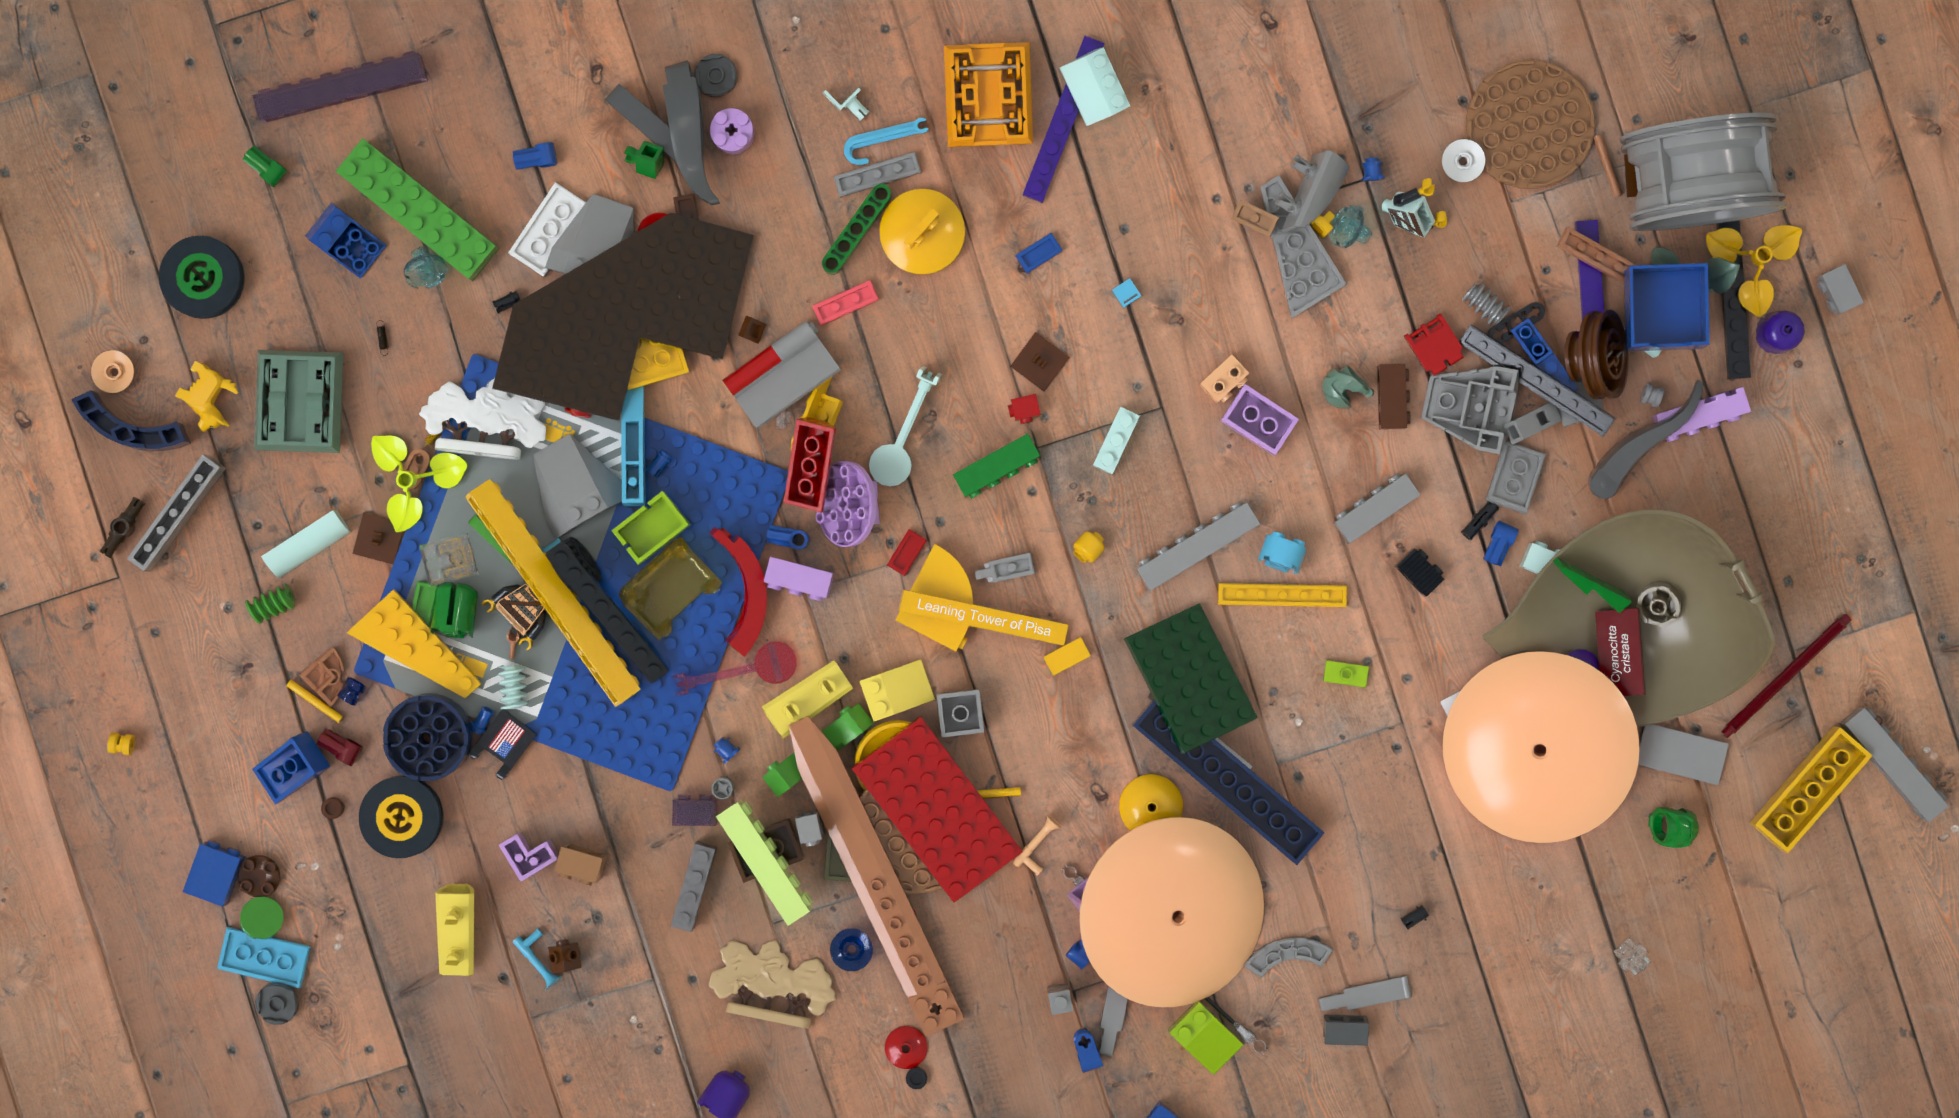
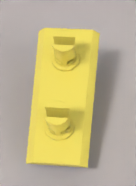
[762,661,853,739]
[435,883,474,976]

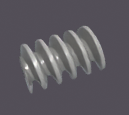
[1462,281,1511,325]

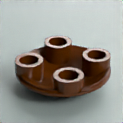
[238,855,280,897]

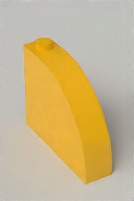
[895,544,973,651]

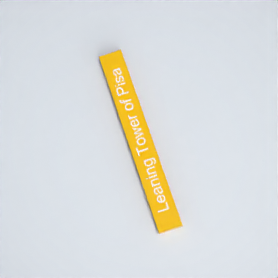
[898,590,1068,646]

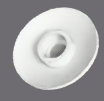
[1442,139,1485,182]

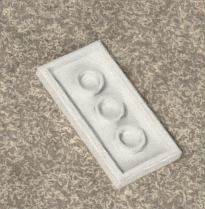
[508,182,586,277]

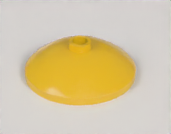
[1119,774,1183,830]

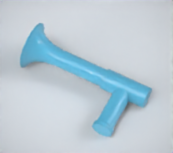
[513,928,562,991]

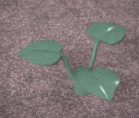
[1651,247,1740,293]

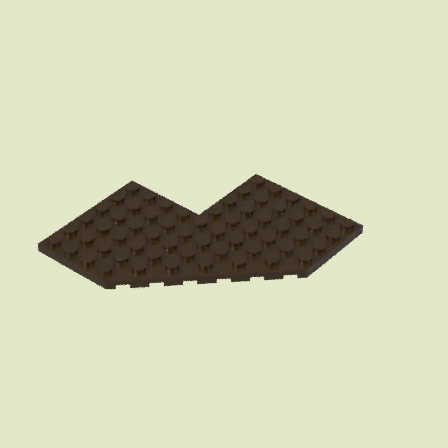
[492,213,754,421]

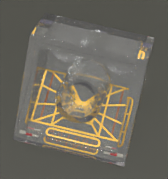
[419,533,479,587]

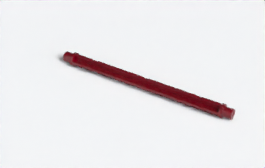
[1721,614,1851,738]

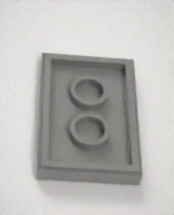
[1485,441,1546,515]

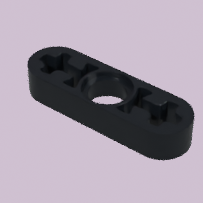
[1488,302,1545,344]

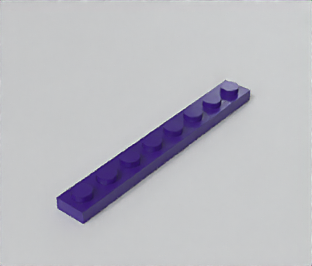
[1022,36,1105,203]

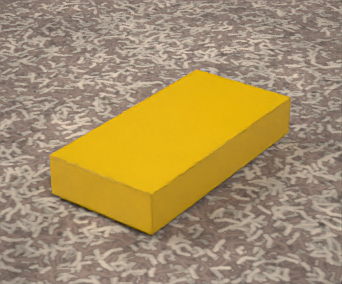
[1043,637,1091,676]

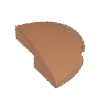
[299,647,344,707]

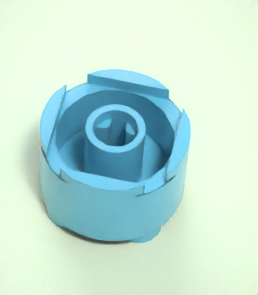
[1258,531,1307,574]

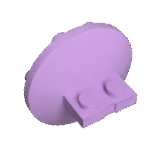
[816,461,880,547]

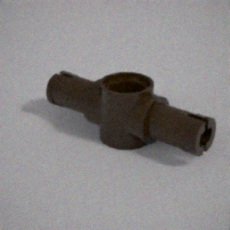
[99,497,145,558]

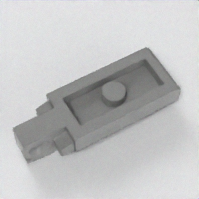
[974,553,1035,583]

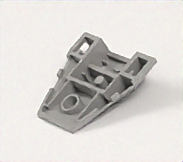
[545,194,634,274]
[1421,366,1519,455]
[533,434,622,539]

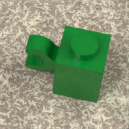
[624,141,664,179]

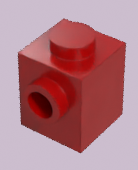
[1008,394,1041,424]

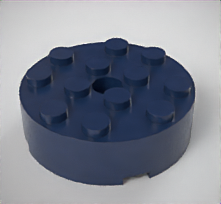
[383,693,473,781]

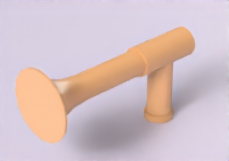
[1012,814,1063,875]

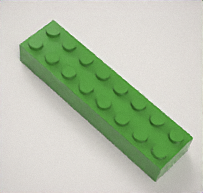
[336,138,500,281]

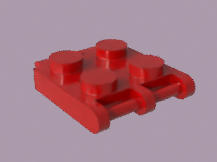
[1404,313,1464,376]

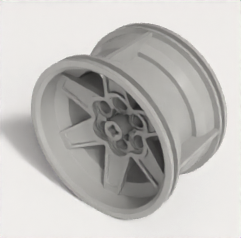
[1620,113,1787,231]

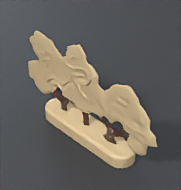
[708,940,836,1029]

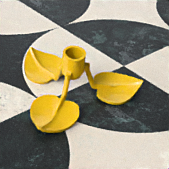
[1706,225,1802,317]

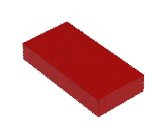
[887,529,927,576]

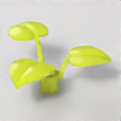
[371,436,468,532]

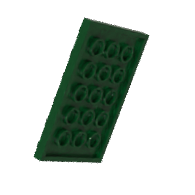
[1124,603,1258,755]

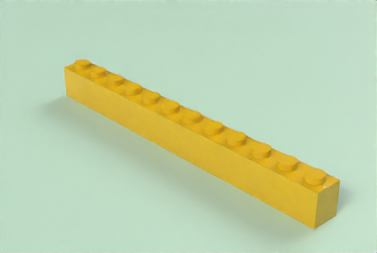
[465,479,641,707]

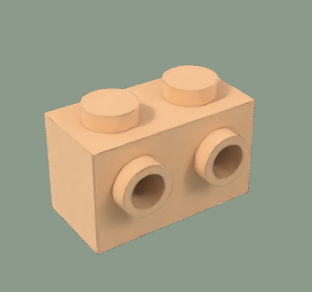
[1199,355,1249,404]

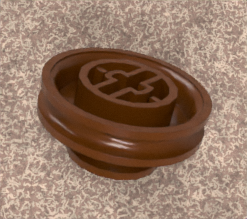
[1564,310,1629,400]

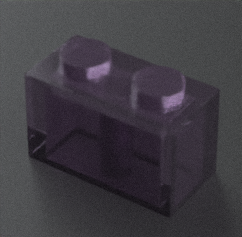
[672,795,717,826]

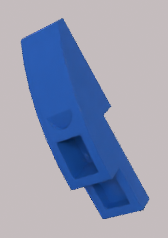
[1511,318,1579,391]

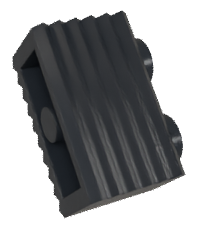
[1395,548,1445,597]

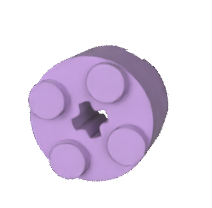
[710,108,755,155]

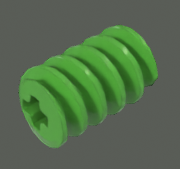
[245,583,295,624]

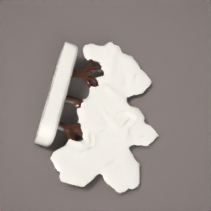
[419,378,546,460]

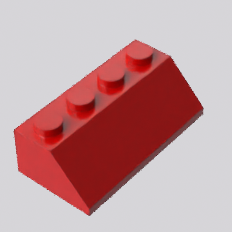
[783,417,836,513]

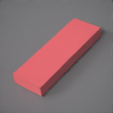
[812,280,879,326]

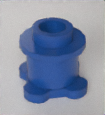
[1362,158,1385,182]
[713,737,740,764]

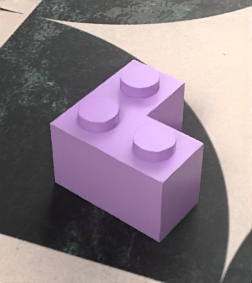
[499,832,559,881]

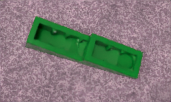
[1553,557,1632,613]

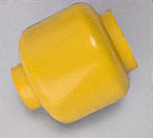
[1073,531,1105,563]

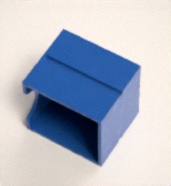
[1624,263,1710,351]

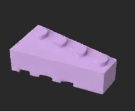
[1652,387,1751,442]

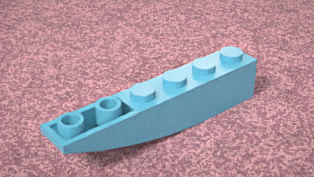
[621,386,646,506]

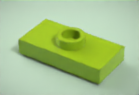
[1323,660,1369,688]

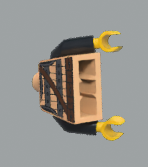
[482,584,547,650]

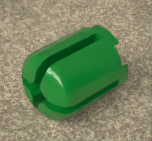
[430,582,478,638]

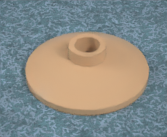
[91,350,134,393]

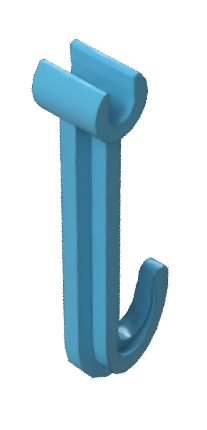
[844,118,929,165]

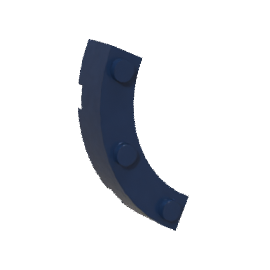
[71,390,191,451]

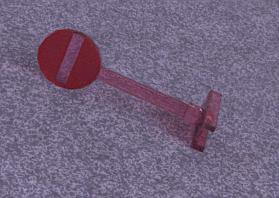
[671,642,797,696]

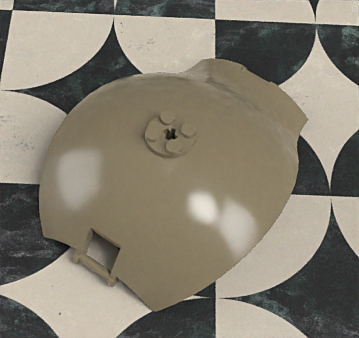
[1483,510,1775,727]

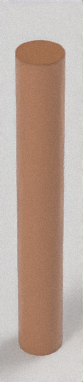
[1593,134,1623,198]

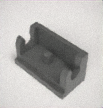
[1323,1015,1369,1046]

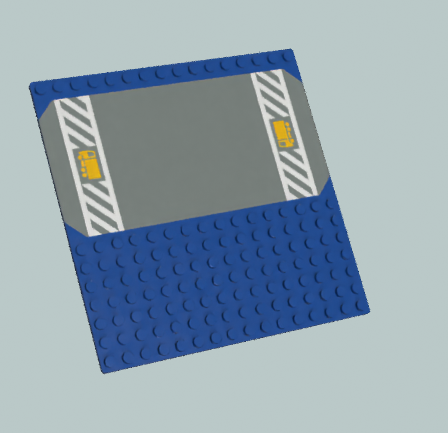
[354,354,788,791]

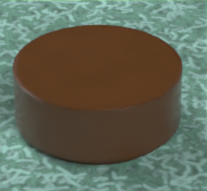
[321,797,344,819]

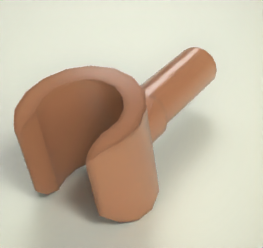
[506,627,522,659]

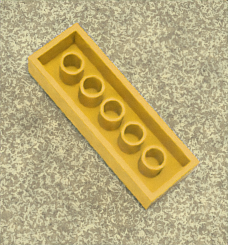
[1749,726,1873,853]

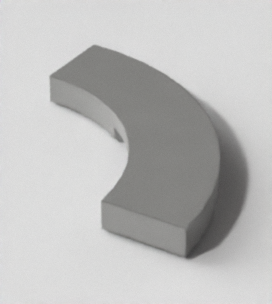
[1244,937,1333,978]

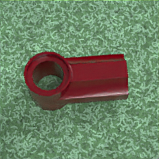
[316,728,363,766]

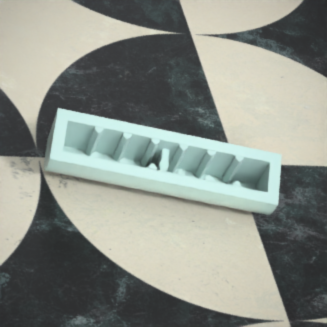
[261,510,351,578]

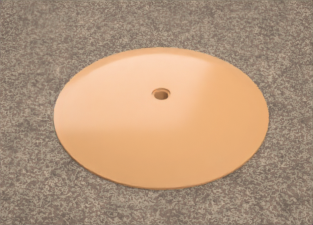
[1443,651,1640,843]
[1079,817,1264,1007]

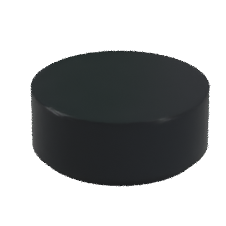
[906,1067,927,1089]

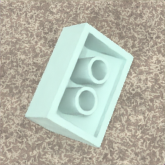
[1059,47,1130,126]

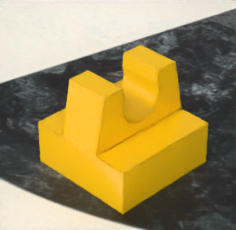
[1309,211,1335,239]

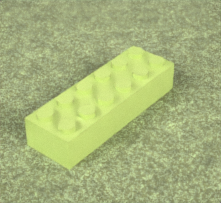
[716,799,813,926]

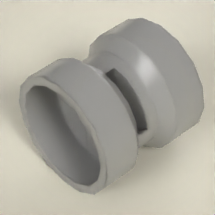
[711,777,734,799]

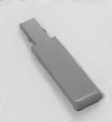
[1318,976,1412,1011]
[1099,986,1128,1056]

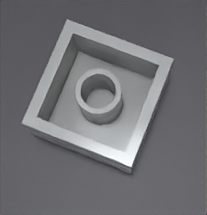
[937,689,985,737]

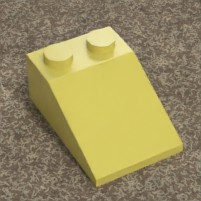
[860,659,935,721]

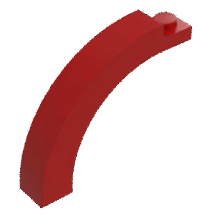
[709,527,767,657]

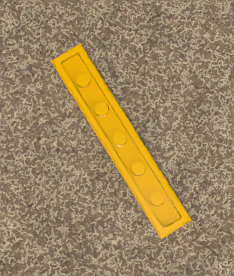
[1218,583,1347,607]

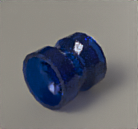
[337,677,367,706]

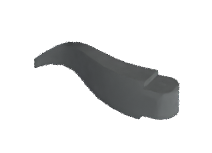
[663,60,720,205]
[1588,380,1704,499]

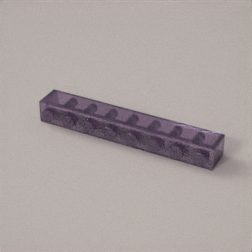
[252,51,428,123]

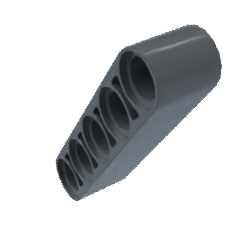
[605,84,677,163]

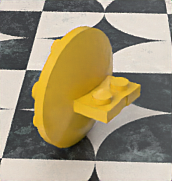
[880,189,965,275]

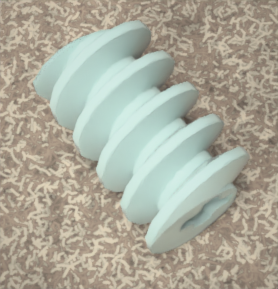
[498,665,528,709]

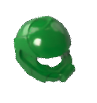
[1648,807,1699,848]

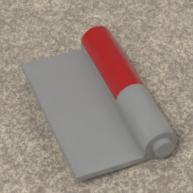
[722,321,841,429]

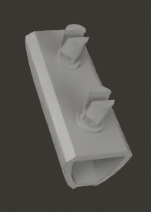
[1275,150,1350,232]

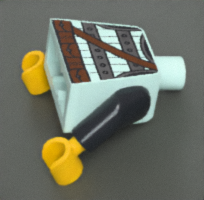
[1382,178,1447,238]

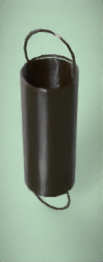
[377,320,388,356]

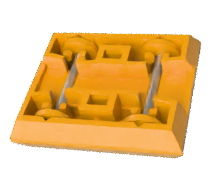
[944,42,1033,147]

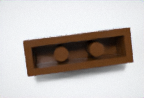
[1377,364,1411,430]

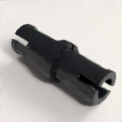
[1461,501,1499,541]

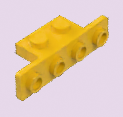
[790,376,843,450]

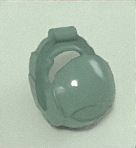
[1322,365,1374,409]

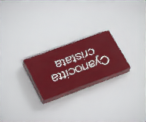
[1595,608,1646,696]

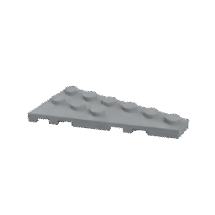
[1260,176,1346,319]

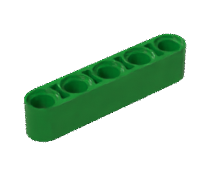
[822,184,891,275]

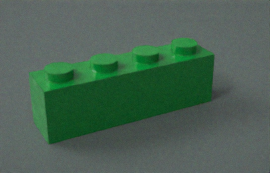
[953,433,1040,499]

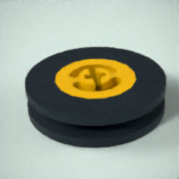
[359,776,443,858]

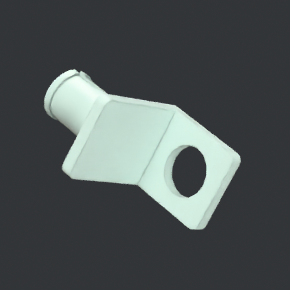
[822,88,870,121]

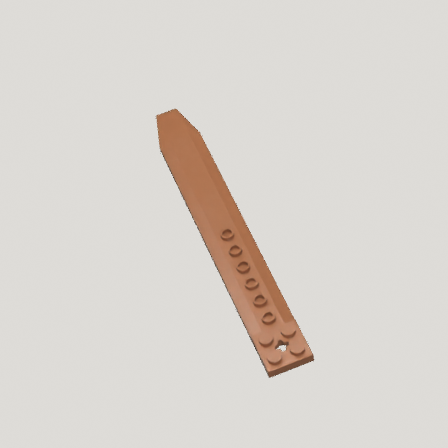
[789,716,964,1037]

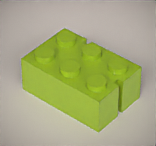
[611,491,691,565]

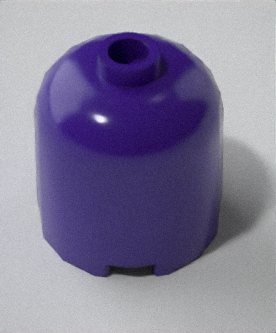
[1756,310,1805,354]
[697,1070,750,1118]

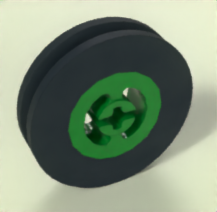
[159,236,245,319]

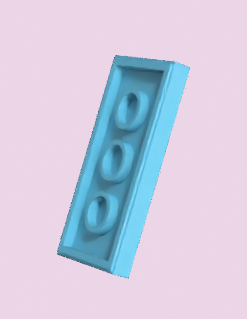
[217,926,311,988]

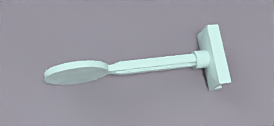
[869,366,943,487]

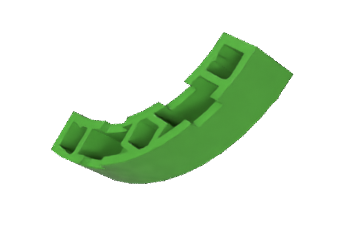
[762,703,874,798]

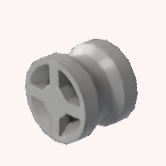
[1640,382,1664,408]

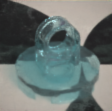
[1330,205,1372,248]
[404,246,447,289]

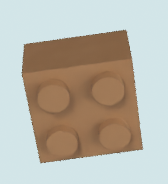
[554,843,608,885]

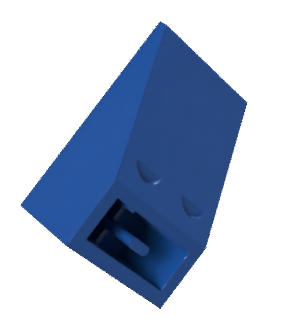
[305,202,386,279]

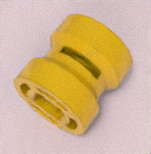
[107,732,135,756]

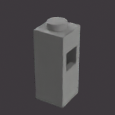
[1503,403,1562,444]
[1047,983,1073,1015]

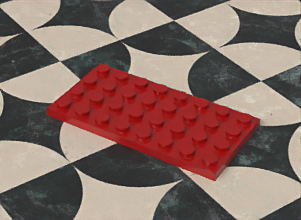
[851,716,1023,903]

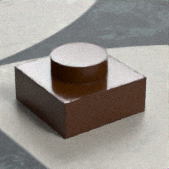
[738,316,766,344]

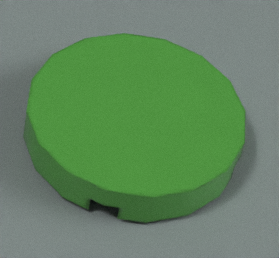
[240,897,284,940]

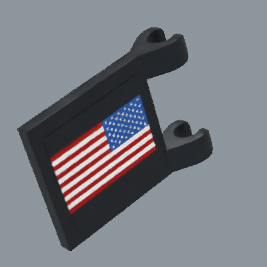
[468,709,537,780]

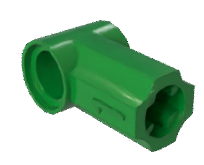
[243,146,288,187]

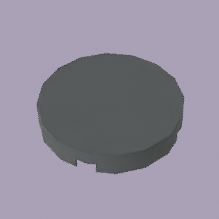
[695,54,737,97]
[255,982,299,1025]

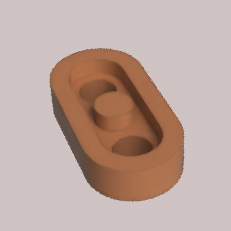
[403,449,431,490]

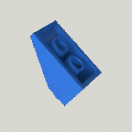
[252,731,331,805]

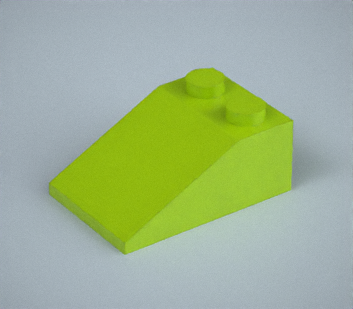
[1168,1001,1244,1075]

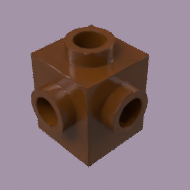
[548,939,582,972]

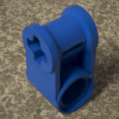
[1073,1029,1103,1073]

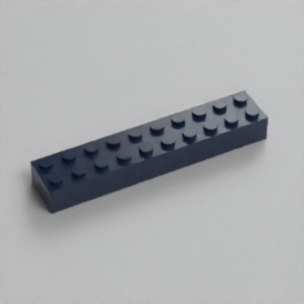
[1132,699,1324,865]

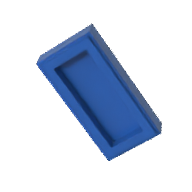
[1015,233,1063,274]

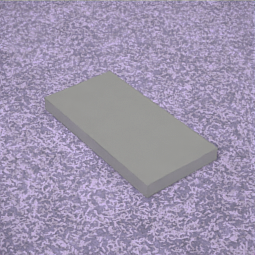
[1638,724,1729,785]

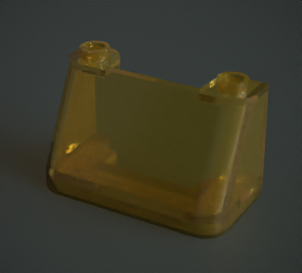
[619,537,722,640]

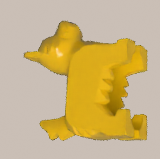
[175,361,238,432]

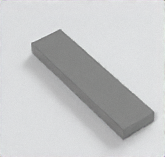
[833,152,921,198]

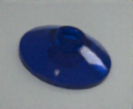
[830,928,873,971]

